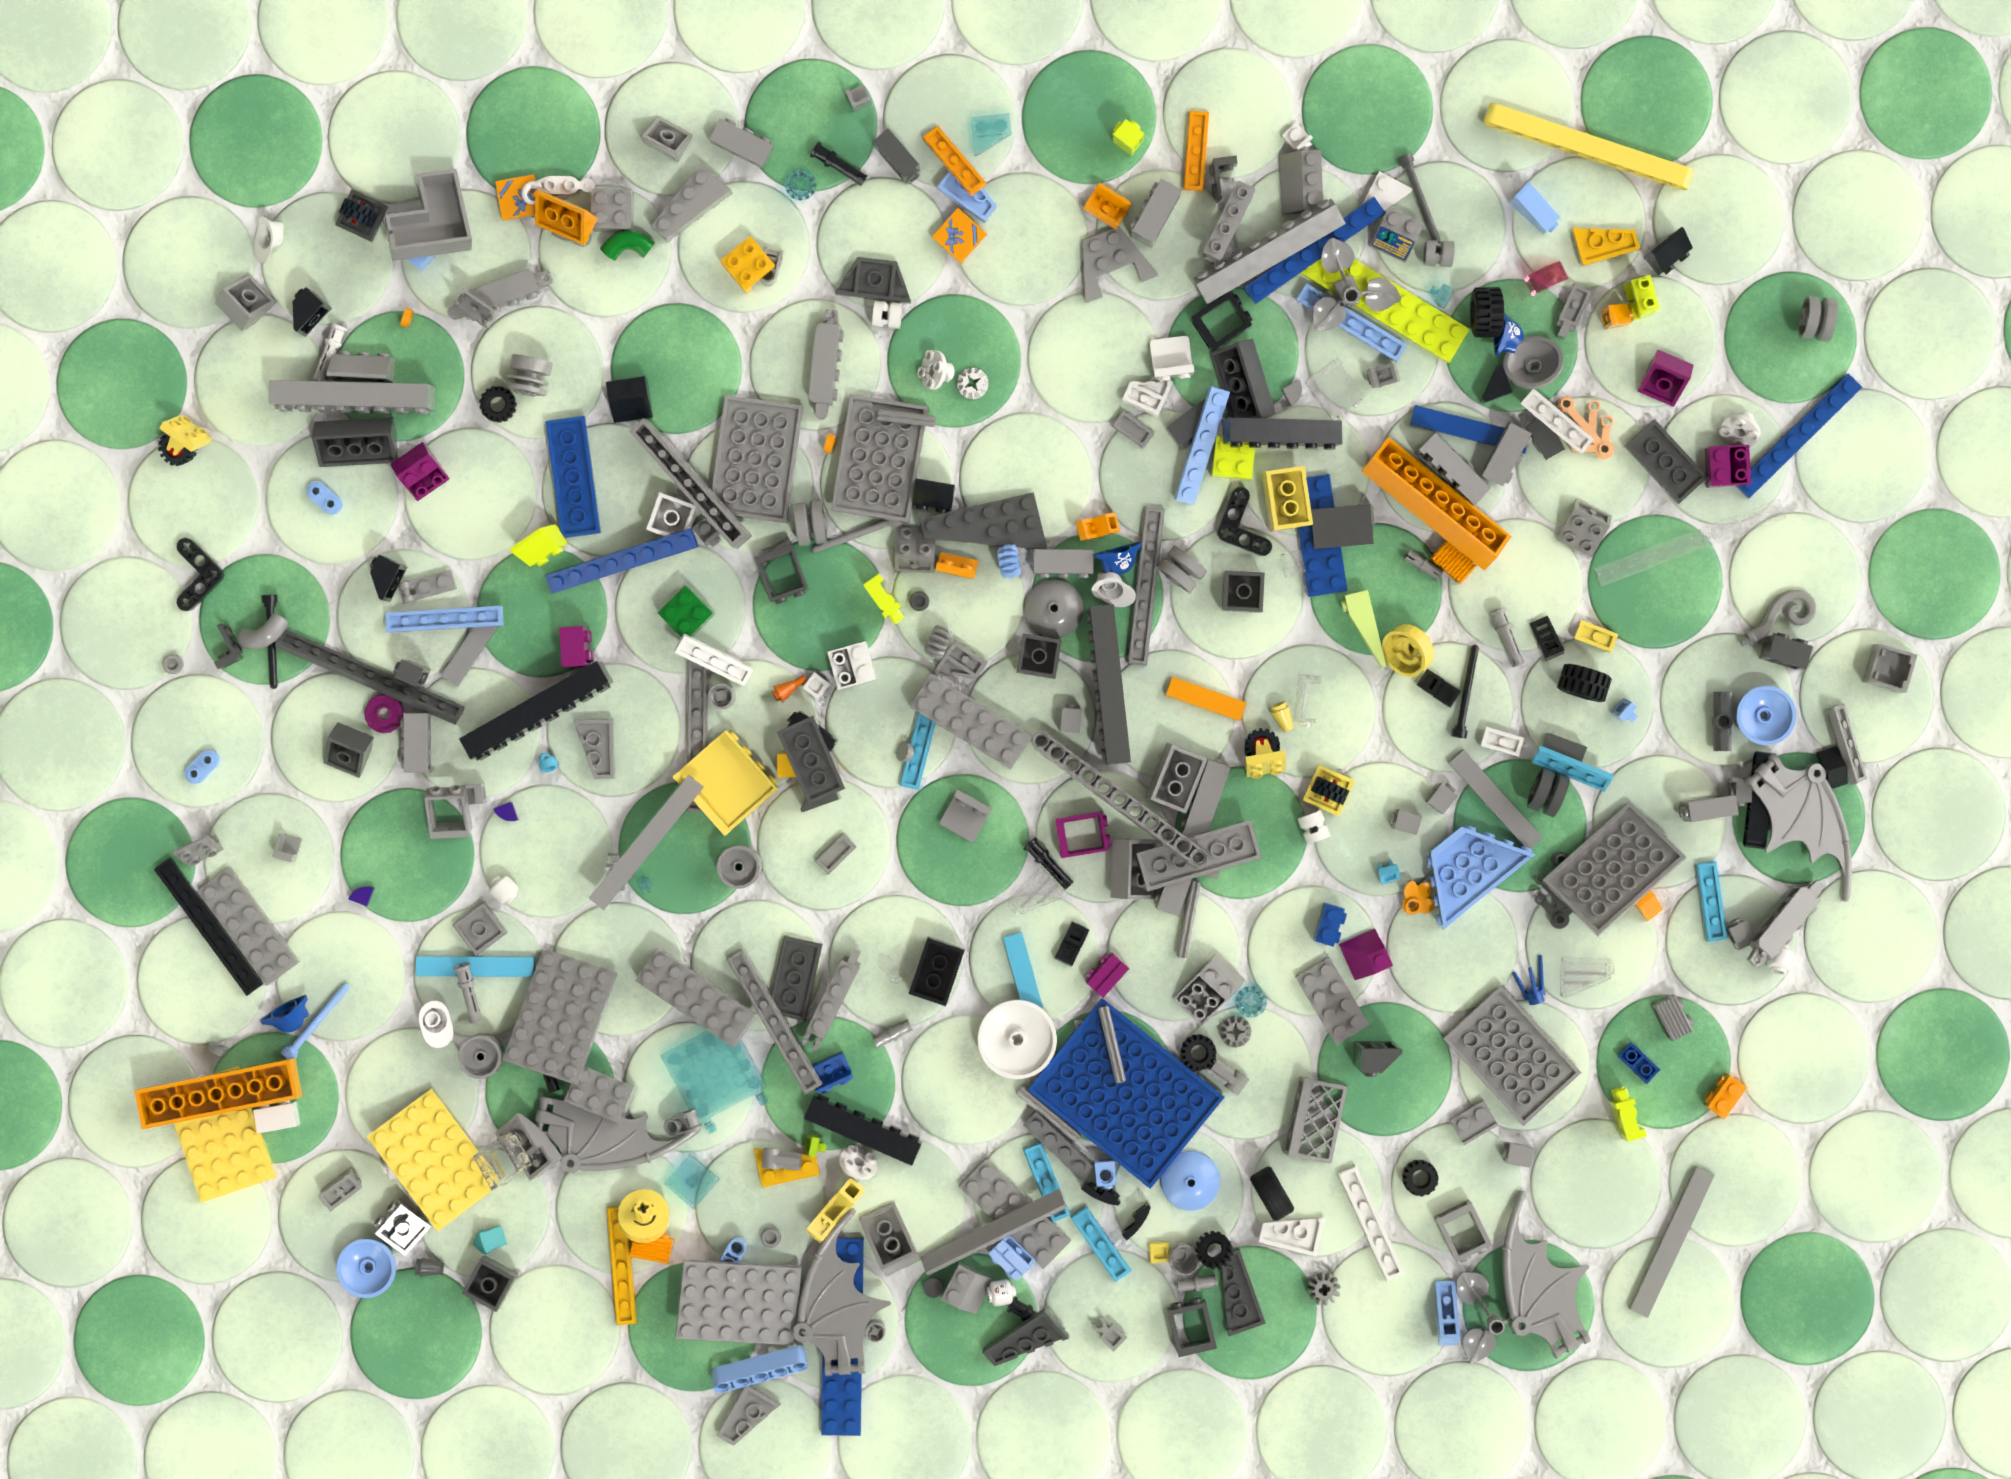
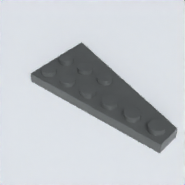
[919,492,1047,549]

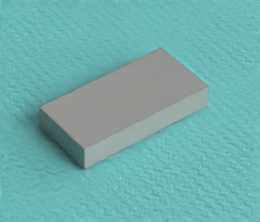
[1111,410,1155,449]
[815,833,856,875]

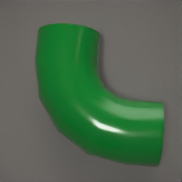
[600,230,655,261]

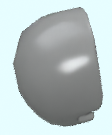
[1168,1243,1200,1276]

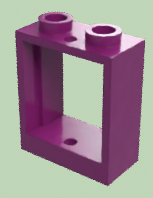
[1055,811,1111,858]

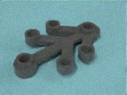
[1534,852,1572,929]

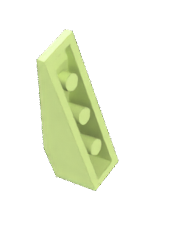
[1341,590,1387,668]

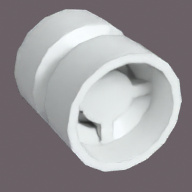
[872,301,903,329]
[1297,810,1331,844]

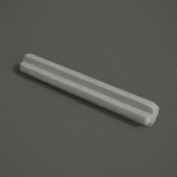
[1177,880,1201,958]
[1099,1006,1126,1083]
[1016,1086,1081,1142]

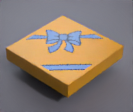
[495,175,537,221]
[932,208,987,264]

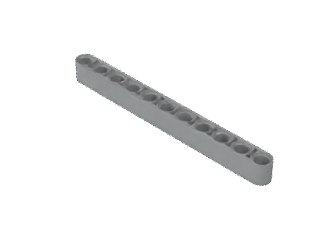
[1032,731,1208,870]

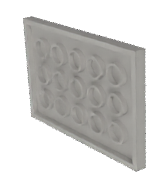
[831,394,928,523]
[712,395,803,523]
[1543,802,1686,937]
[503,948,618,1086]
[1443,985,1582,1126]
[675,1259,802,1345]

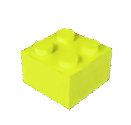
[1211,436,1255,481]

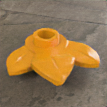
[1402,880,1436,915]

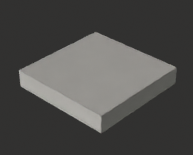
[453,901,508,957]

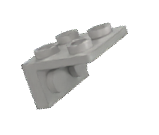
[1557,499,1612,557]
[895,526,936,573]
[939,789,992,842]

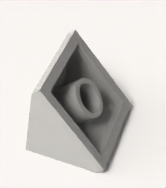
[641,116,693,162]

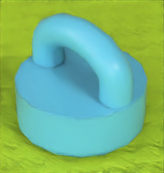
[538,753,559,773]

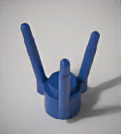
[1512,955,1546,1005]

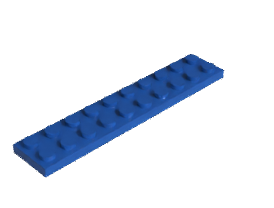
[821,1237,864,1436]

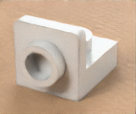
[1281,122,1313,152]

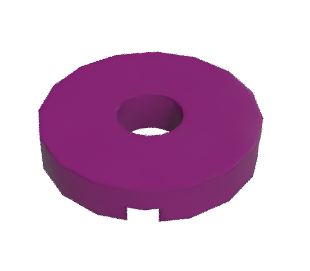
[364,694,404,733]

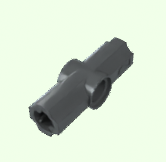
[1711,692,1734,751]

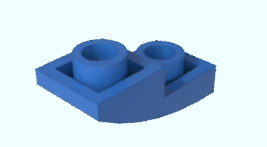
[1617,1042,1660,1084]

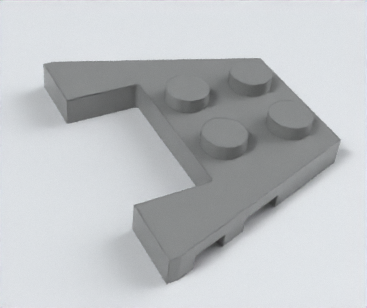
[1083,227,1158,303]

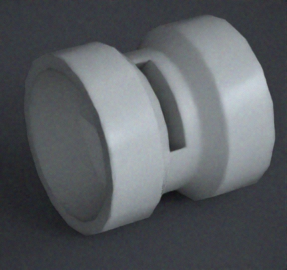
[865,1319,886,1342]

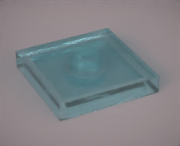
[664,1153,720,1210]

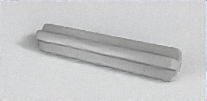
[877,409,936,427]

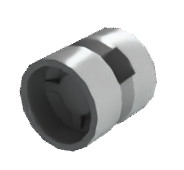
[1423,240,1455,267]
[708,683,736,709]

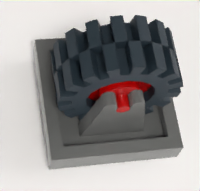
[335,189,388,242]

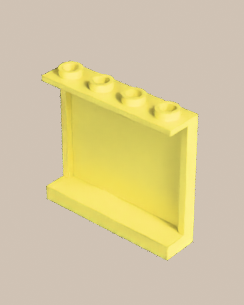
[673,730,779,836]

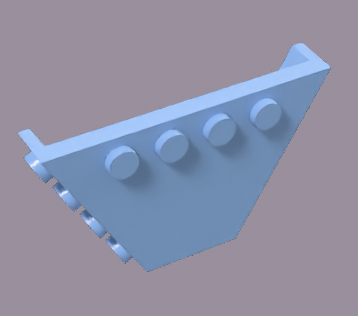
[1427,825,1536,930]

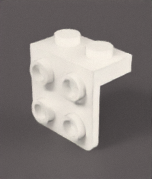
[1150,336,1194,382]

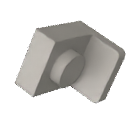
[692,518,721,547]

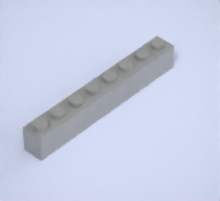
[1193,199,1346,304]
[629,418,752,549]
[1154,759,1231,917]

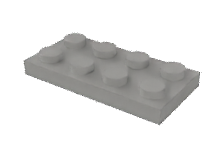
[1295,957,1369,1045]

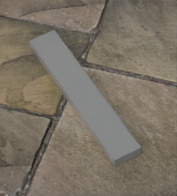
[1448,750,1543,849]

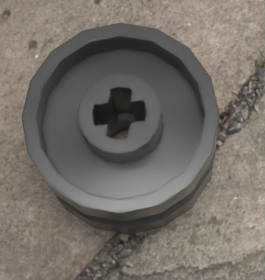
[1527,767,1570,817]

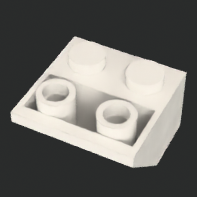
[827,641,877,690]

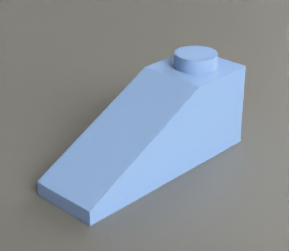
[1435,1281,1461,1346]

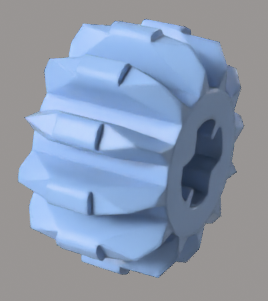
[997,544,1021,578]

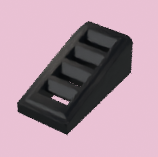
[1530,616,1564,661]

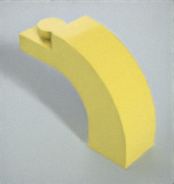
[805,1177,865,1243]

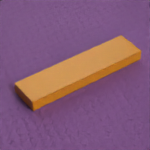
[1183,111,1209,192]
[922,126,987,197]
[1166,677,1247,721]

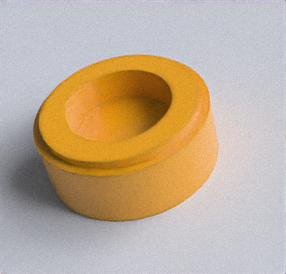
[400,307,414,328]
[823,433,836,454]

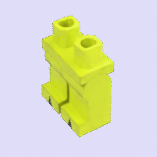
[1623,275,1660,321]
[863,574,905,625]
[1609,1087,1647,1142]

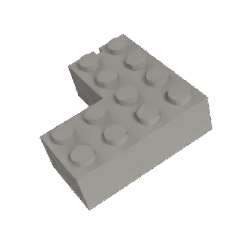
[385,169,472,261]

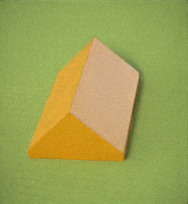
[535,189,598,246]

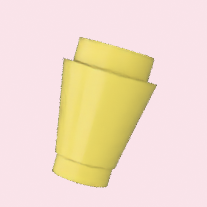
[1271,701,1294,732]

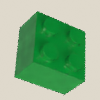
[658,585,715,637]

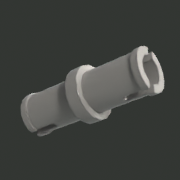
[1403,549,1444,581]
[873,1020,913,1049]
[1176,1275,1217,1293]

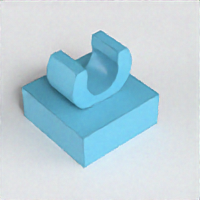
[1378,859,1400,885]

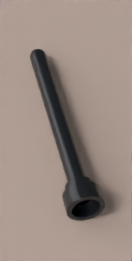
[261,595,278,689]
[1451,644,1479,739]

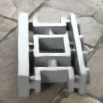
[1201,181,1255,265]

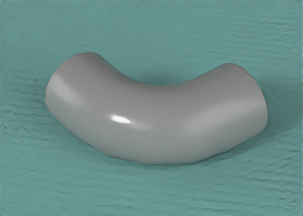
[237,613,289,649]

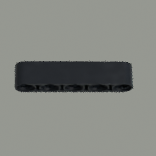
[1743,751,1776,849]

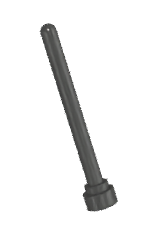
[1397,153,1441,243]

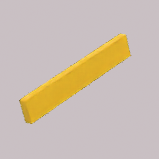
[607,1206,637,1325]

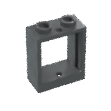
[873,128,920,184]
[755,544,809,604]
[1167,1297,1217,1357]

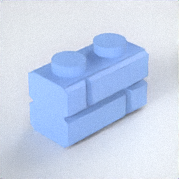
[988,1236,1035,1281]

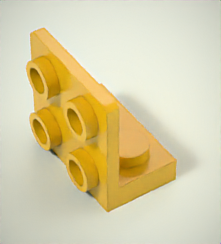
[720,236,775,295]

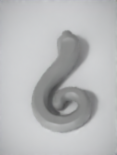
[1739,590,1816,647]

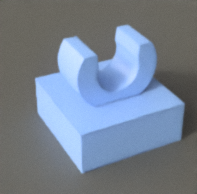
[1611,698,1638,723]

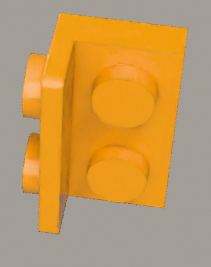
[935,552,978,580]
[1704,1073,1747,1120]

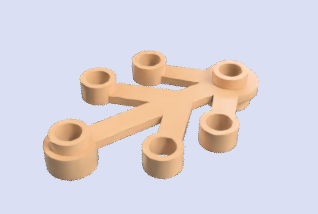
[1557,396,1614,459]

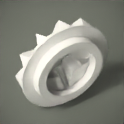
[957,367,988,399]

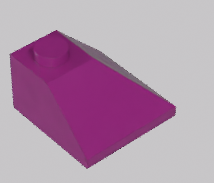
[1339,928,1393,980]

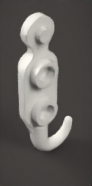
[521,176,595,205]

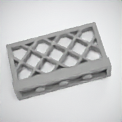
[1283,1076,1348,1163]

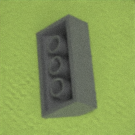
[1210,339,1276,418]
[312,417,398,467]
[1354,1041,1402,1077]

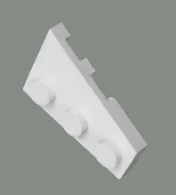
[1258,1218,1325,1257]

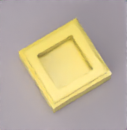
[1149,1241,1170,1263]

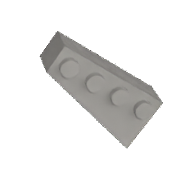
[651,165,733,242]

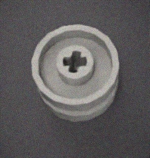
[1798,295,1838,342]
[794,500,828,546]
[1157,545,1208,593]
[717,845,762,889]
[458,1033,505,1079]

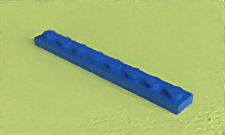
[1244,197,1385,305]
[1736,373,1862,499]
[545,528,699,594]

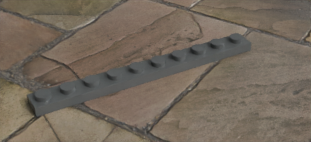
[275,630,465,725]

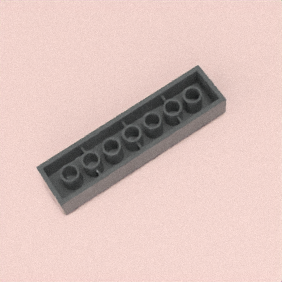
[1086,604,1131,765]

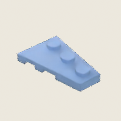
[937,171,997,223]

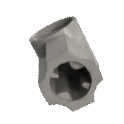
[1208,1058,1249,1096]
[761,1148,802,1170]

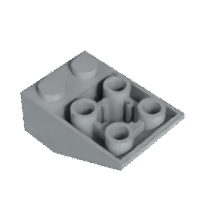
[1173,953,1245,1025]

